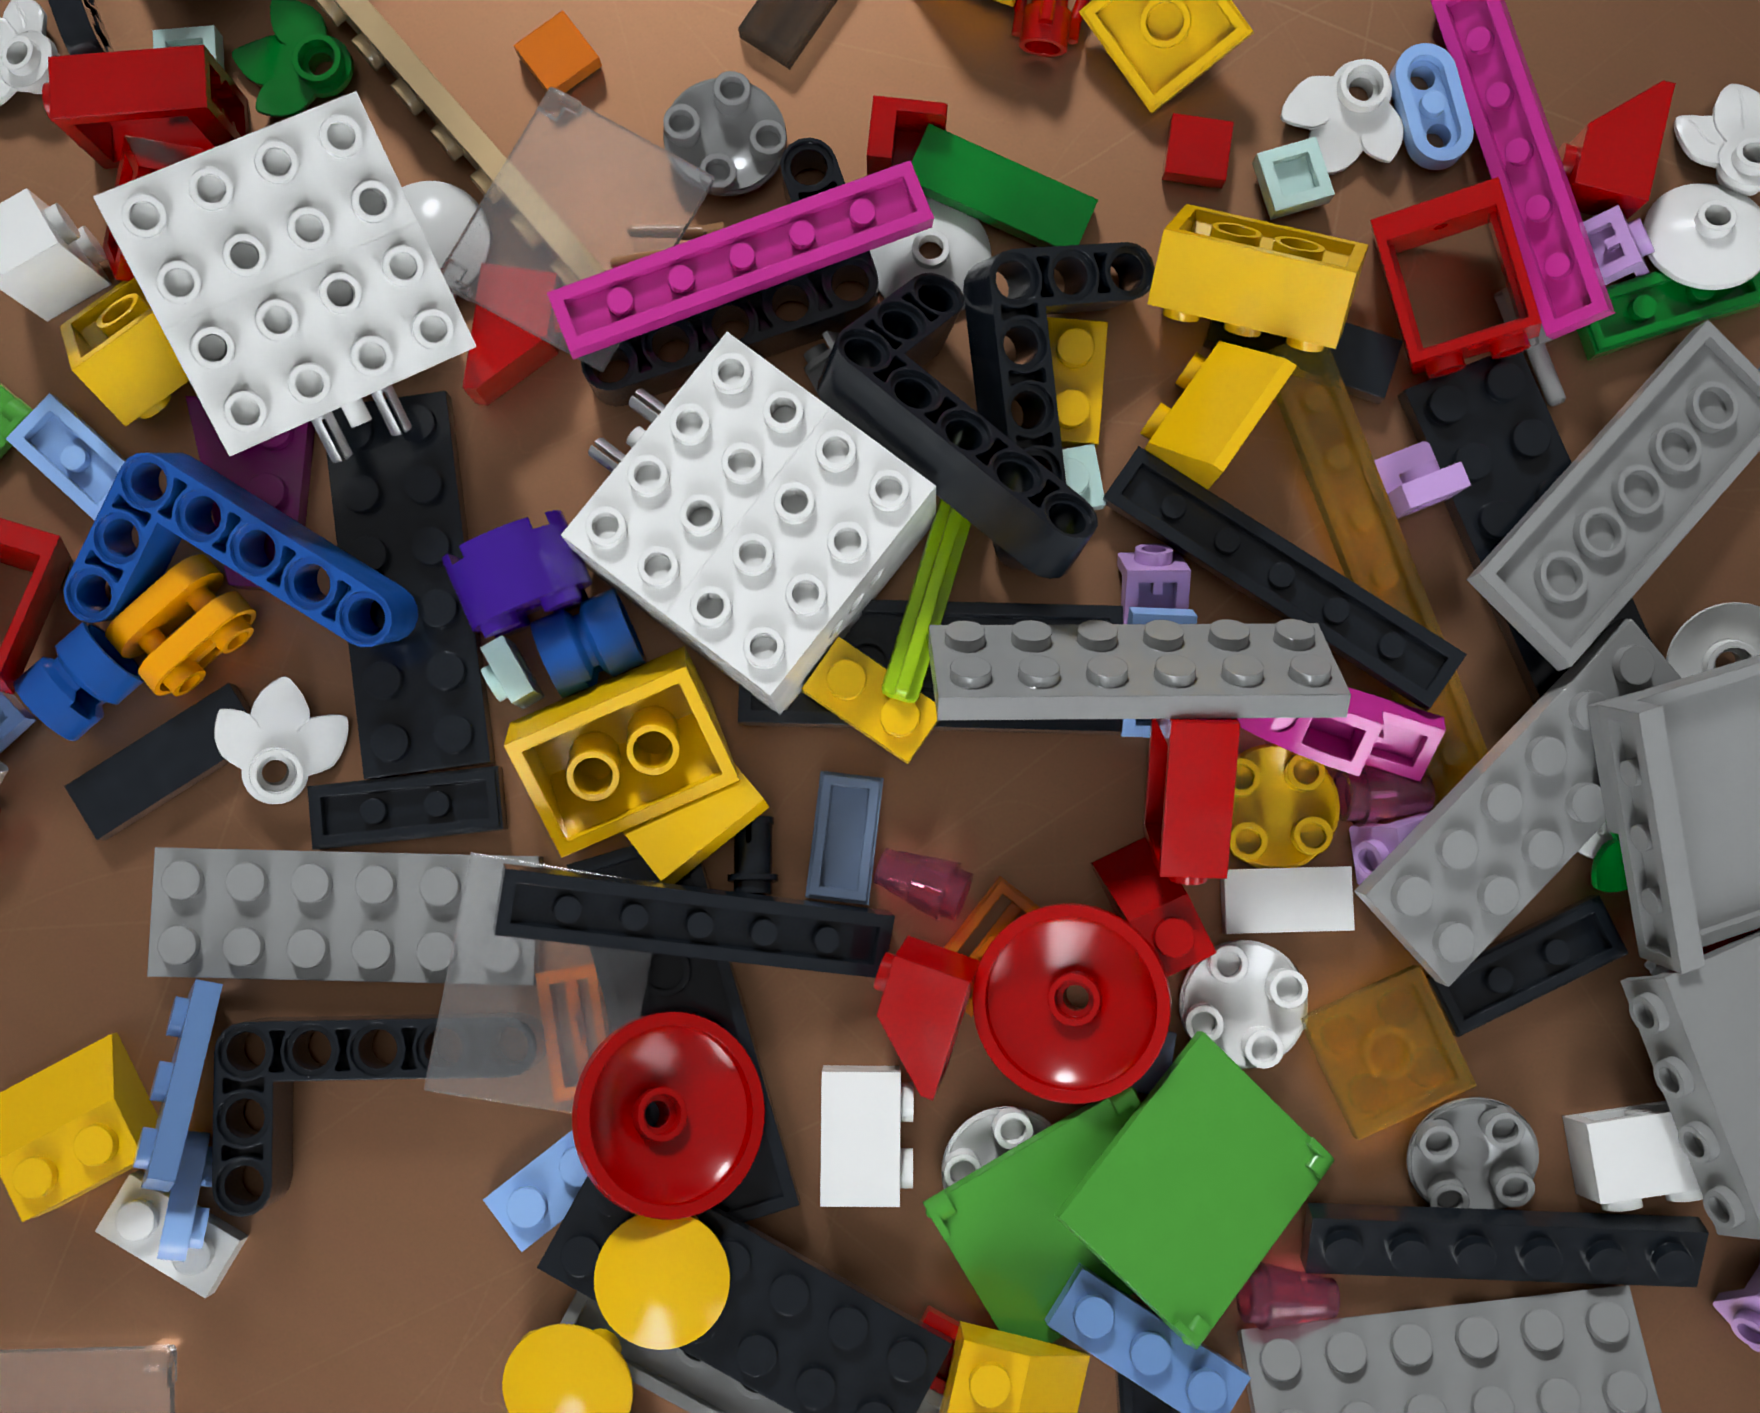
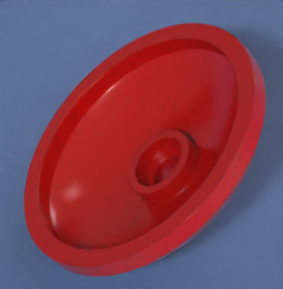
[972,903,1172,1104]
[572,1012,765,1220]

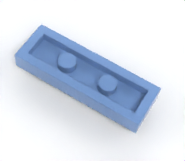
[133,979,223,1192]
[1044,1263,1251,1413]

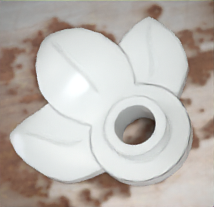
[0,0,60,106]
[1280,59,1404,175]
[1674,84,1760,196]
[214,676,349,804]

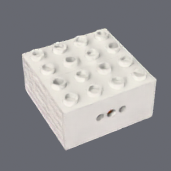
[93,91,477,463]
[561,332,936,715]

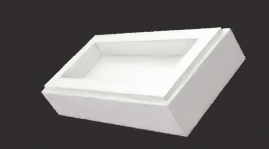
[1220,866,1355,934]

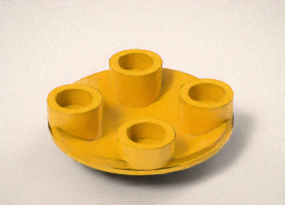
[1230,744,1340,869]
[594,1215,730,1350]
[502,1324,633,1413]

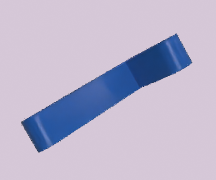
[63,453,418,647]

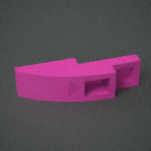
[1237,687,1446,782]

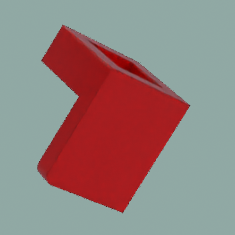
[866,95,948,176]

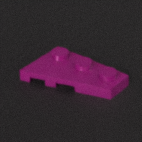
[185,396,315,591]

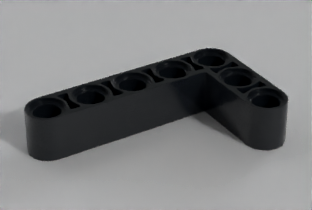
[581,137,879,407]
[963,242,1155,570]
[817,273,1098,579]
[212,1013,547,1217]

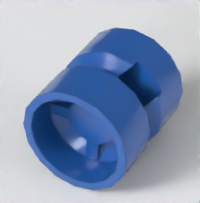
[530,588,646,698]
[13,621,144,741]

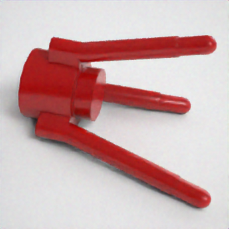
[1011,0,1091,57]

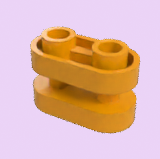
[105,554,256,696]

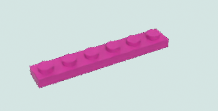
[1430,0,1615,340]
[547,160,934,360]

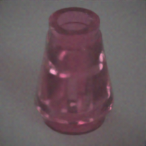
[1333,765,1435,827]
[873,847,973,922]
[1236,1262,1340,1330]

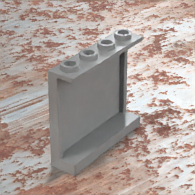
[1596,655,1760,974]
[1620,930,1760,1240]

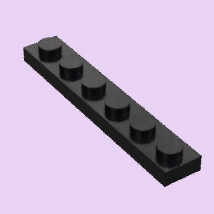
[1103,446,1467,711]
[493,863,895,978]
[1300,1202,1709,1288]

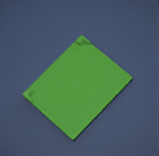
[1054,1031,1335,1350]
[923,1086,1141,1343]

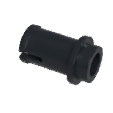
[727,816,778,895]

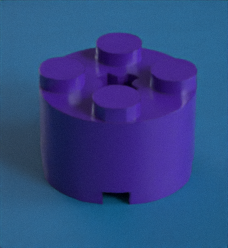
[442,510,593,639]

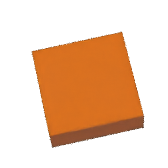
[513,10,602,101]

